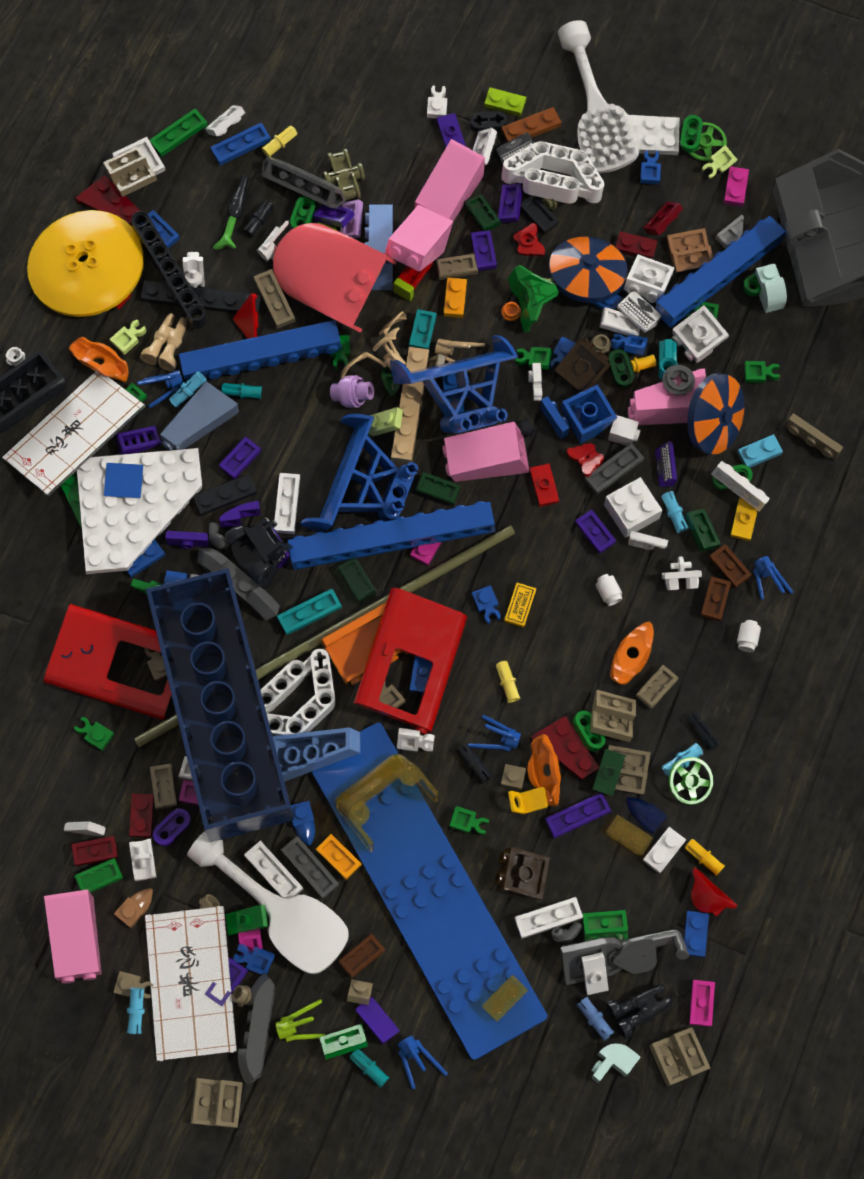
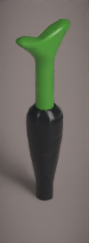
[213,176,249,250]

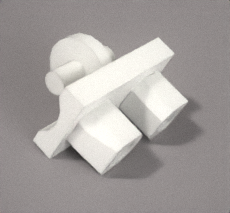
[183,252,205,288]
[662,556,702,590]
[129,839,157,881]

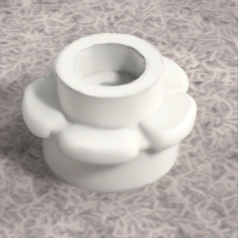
[6,347,25,366]

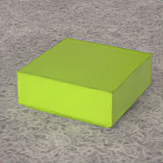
[394,278,414,301]

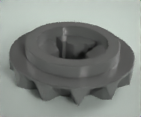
[662,365,695,396]

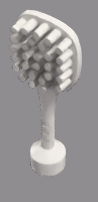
[558,20,639,173]
[187,832,349,974]

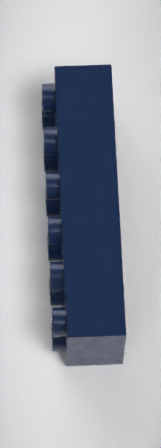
[146,568,294,842]

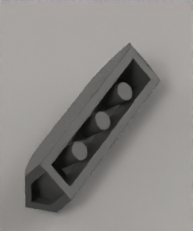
[262,156,346,209]
[197,548,280,620]
[238,973,275,1085]

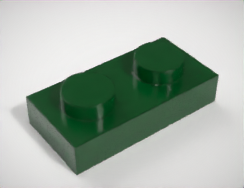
[684,508,721,552]

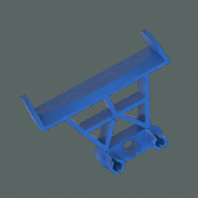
[390,335,518,433]
[300,414,418,532]

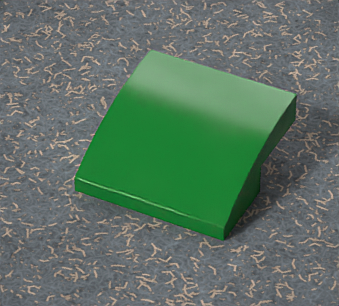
[582,910,628,942]

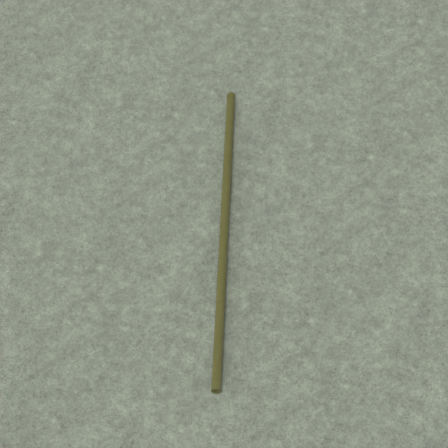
[134,525,515,747]

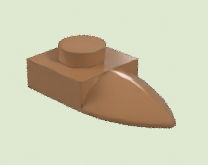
[114,888,153,928]

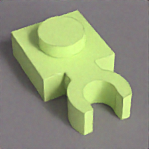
[702,145,737,179]
[110,320,146,355]

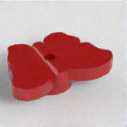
[514,223,545,257]
[567,443,604,477]

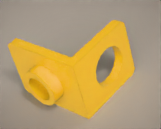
[508,787,548,815]

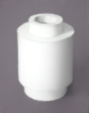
[595,574,623,606]
[737,620,761,652]

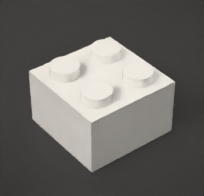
[604,477,662,538]

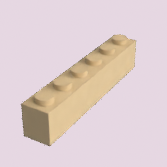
[391,347,429,467]

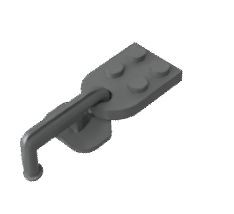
[561,930,689,985]

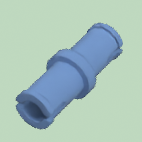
[577,997,614,1041]

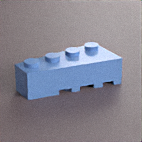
[365,205,393,290]
[273,728,360,782]

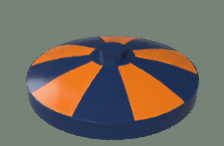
[548,236,627,303]
[687,373,745,455]

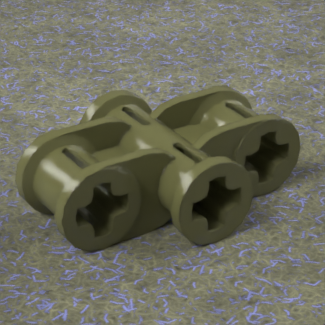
[323,149,365,203]

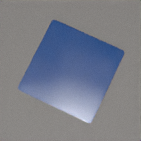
[104,463,143,498]

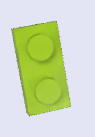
[484,88,526,117]

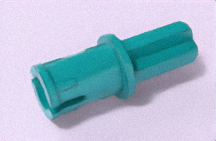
[221,383,262,399]
[350,1049,390,1088]

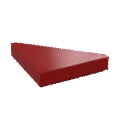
[233,294,259,339]

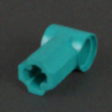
[658,339,678,381]

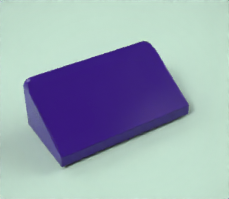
[355,997,400,1045]

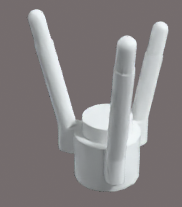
[257,221,289,261]

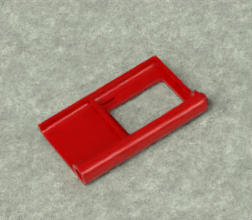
[354,588,467,736]
[44,604,172,720]

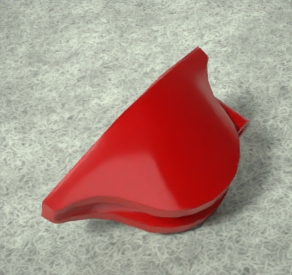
[691,867,737,916]

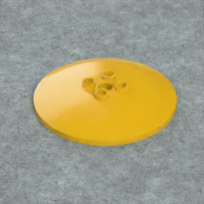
[27,210,144,317]

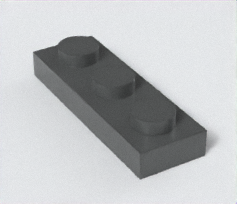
[584,443,644,495]
[281,836,339,899]

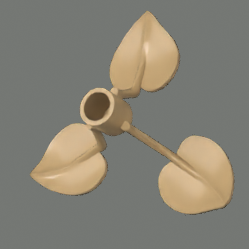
[340,311,407,379]

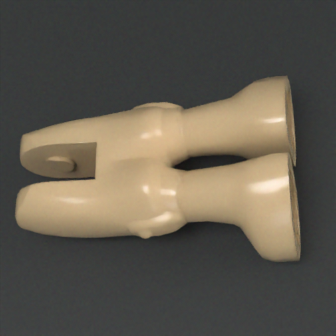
[140,313,187,372]

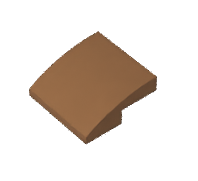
[666,228,713,273]

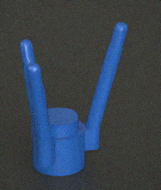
[137,370,183,408]
[753,556,793,600]
[468,715,521,752]
[398,1036,447,1089]

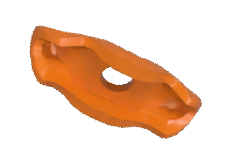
[68,337,128,382]
[610,622,654,685]
[527,734,561,806]

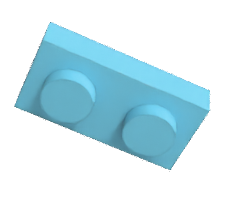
[737,434,783,468]

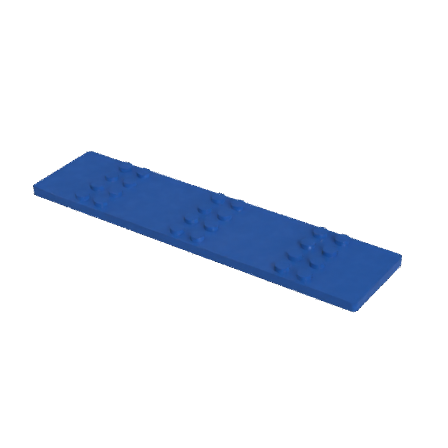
[311,723,547,1060]

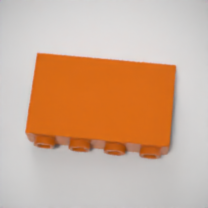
[321,602,408,685]

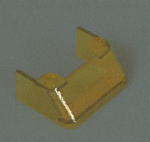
[335,754,439,852]

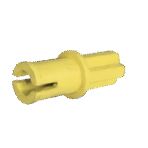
[262,126,297,157]
[496,661,520,703]

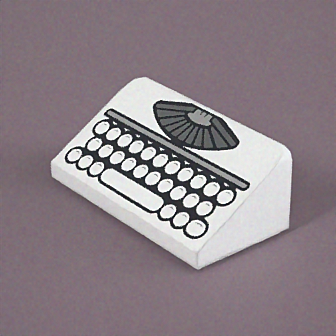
[617,291,661,332]

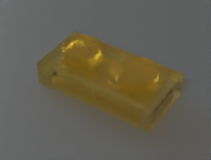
[605,814,653,857]
[481,975,528,1022]

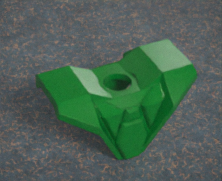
[508,265,558,332]

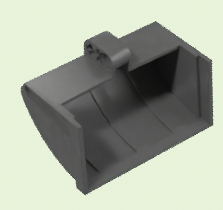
[773,149,864,306]

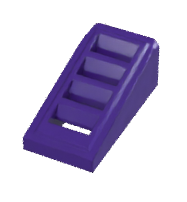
[115,426,161,455]

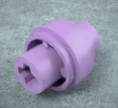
[330,375,374,408]

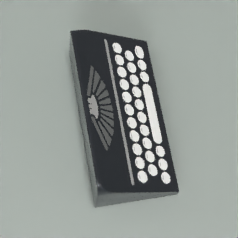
[495,132,534,167]

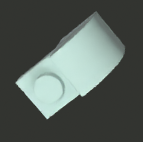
[755,264,787,313]
[591,1044,640,1083]

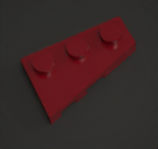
[75,175,140,226]
[530,716,599,781]

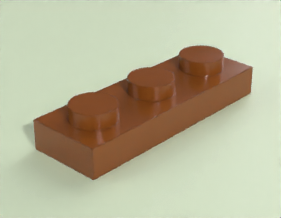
[501,107,562,142]

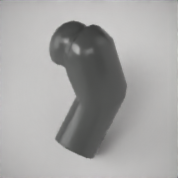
[208,522,230,549]
[551,921,583,943]

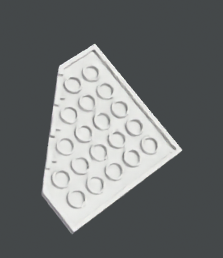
[77,448,202,574]

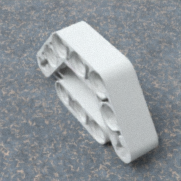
[502,141,604,204]
[261,649,335,736]

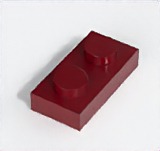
[643,202,683,235]
[616,231,658,260]
[129,794,154,838]
[71,836,118,867]

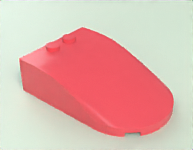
[273,223,397,333]

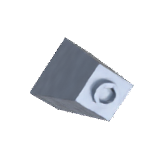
[160,381,239,451]

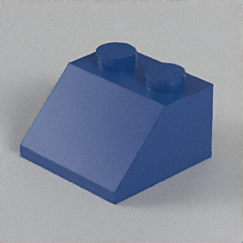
[561,384,617,444]

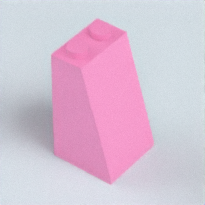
[415,139,485,221]
[385,205,453,272]
[628,369,706,425]
[443,422,529,482]
[44,890,102,984]

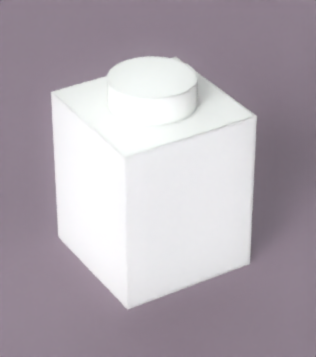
[608,415,641,446]

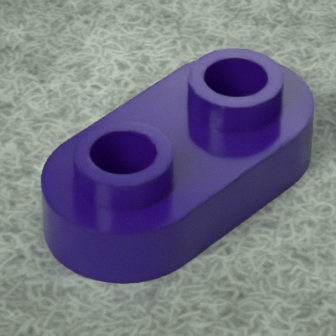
[153,809,191,846]

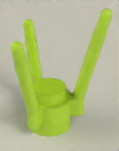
[276,999,325,1042]

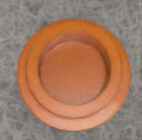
[501,302,521,321]

